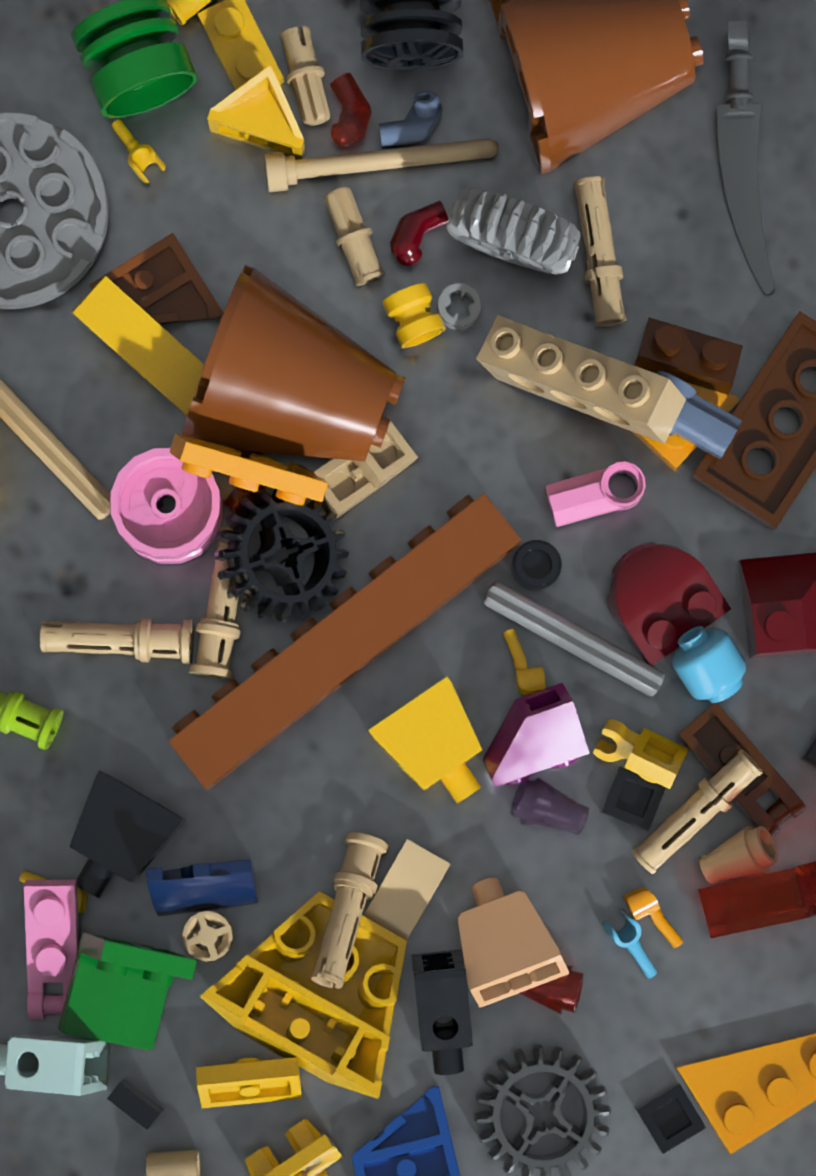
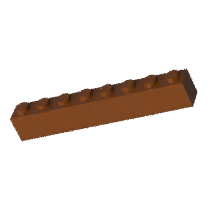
[168,493,521,790]

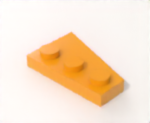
[169,433,328,505]
[674,1032,816,1155]

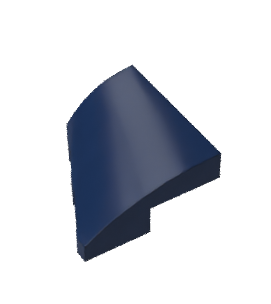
[145,859,258,916]

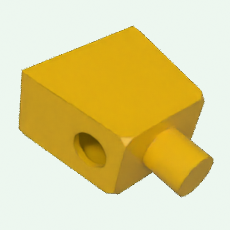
[368,676,482,804]

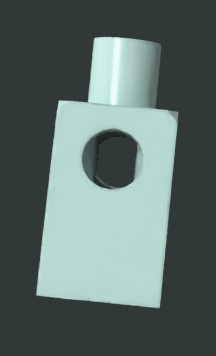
[0,1034,110,1096]

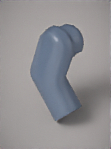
[379,90,443,148]

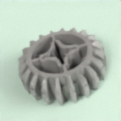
[446,187,581,275]

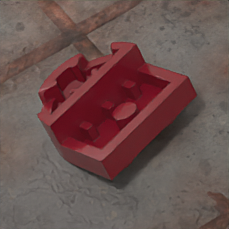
[607,542,731,666]

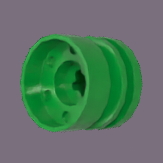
[71,0,198,118]

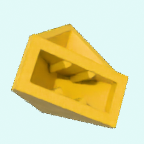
[207,64,305,159]

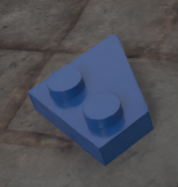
[351,1086,460,1176]

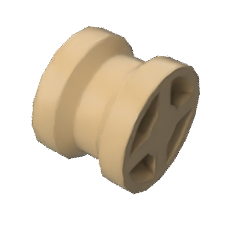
[182,910,235,962]

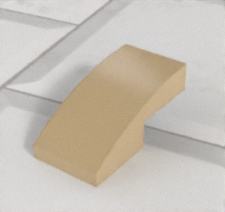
[313,418,418,519]
[363,839,450,940]

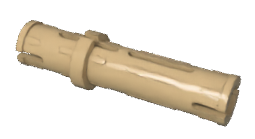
[573,176,627,327]
[632,749,763,874]

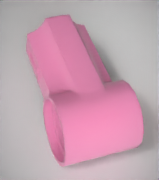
[545,461,646,527]

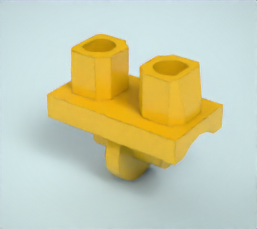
[245,1119,343,1176]

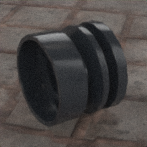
[360,0,463,70]

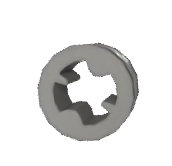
[437,283,482,331]

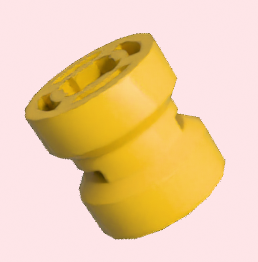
[382,283,446,349]

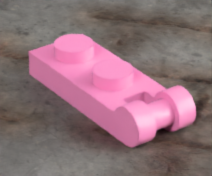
[24,879,79,1020]

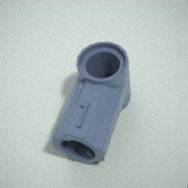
[657,371,742,459]

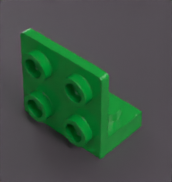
[58,932,197,1050]

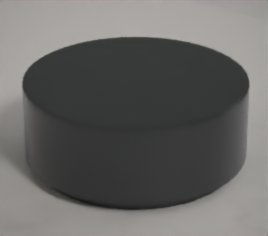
[511,540,562,591]

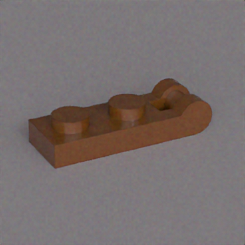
[677,703,807,838]

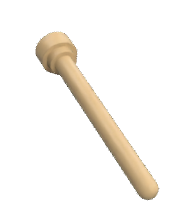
[264,138,499,192]

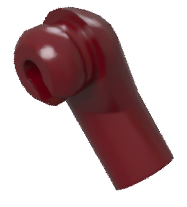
[390,200,449,266]

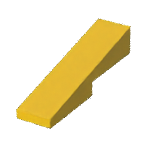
[71,275,204,416]

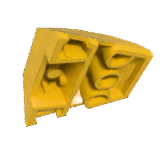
[200,891,407,1099]

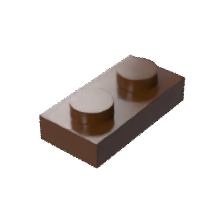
[634,317,743,395]

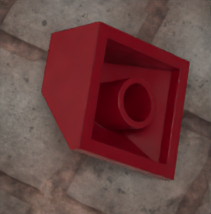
[738,552,816,659]

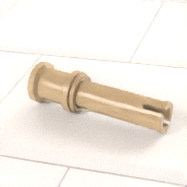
[188,527,241,681]
[40,618,194,664]
[311,832,389,989]

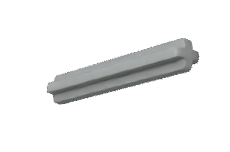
[484,581,665,696]

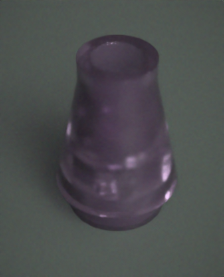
[511,777,589,835]

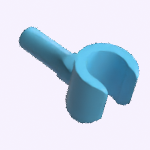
[603,909,657,979]

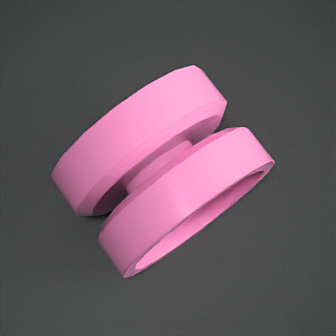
[110,448,224,564]

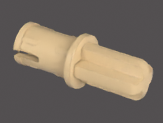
[279,26,330,126]
[324,187,385,287]

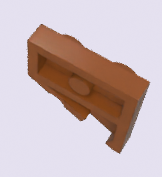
[89,233,223,324]

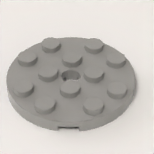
[0,112,109,309]

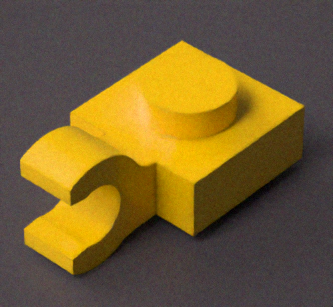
[593,719,689,789]

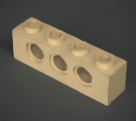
[476,315,686,444]

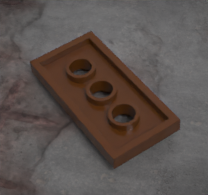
[691,311,816,530]

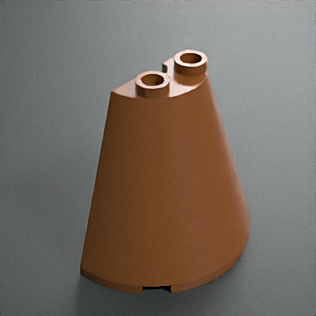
[489,0,704,174]
[182,265,405,461]

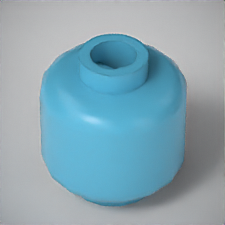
[672,626,746,703]

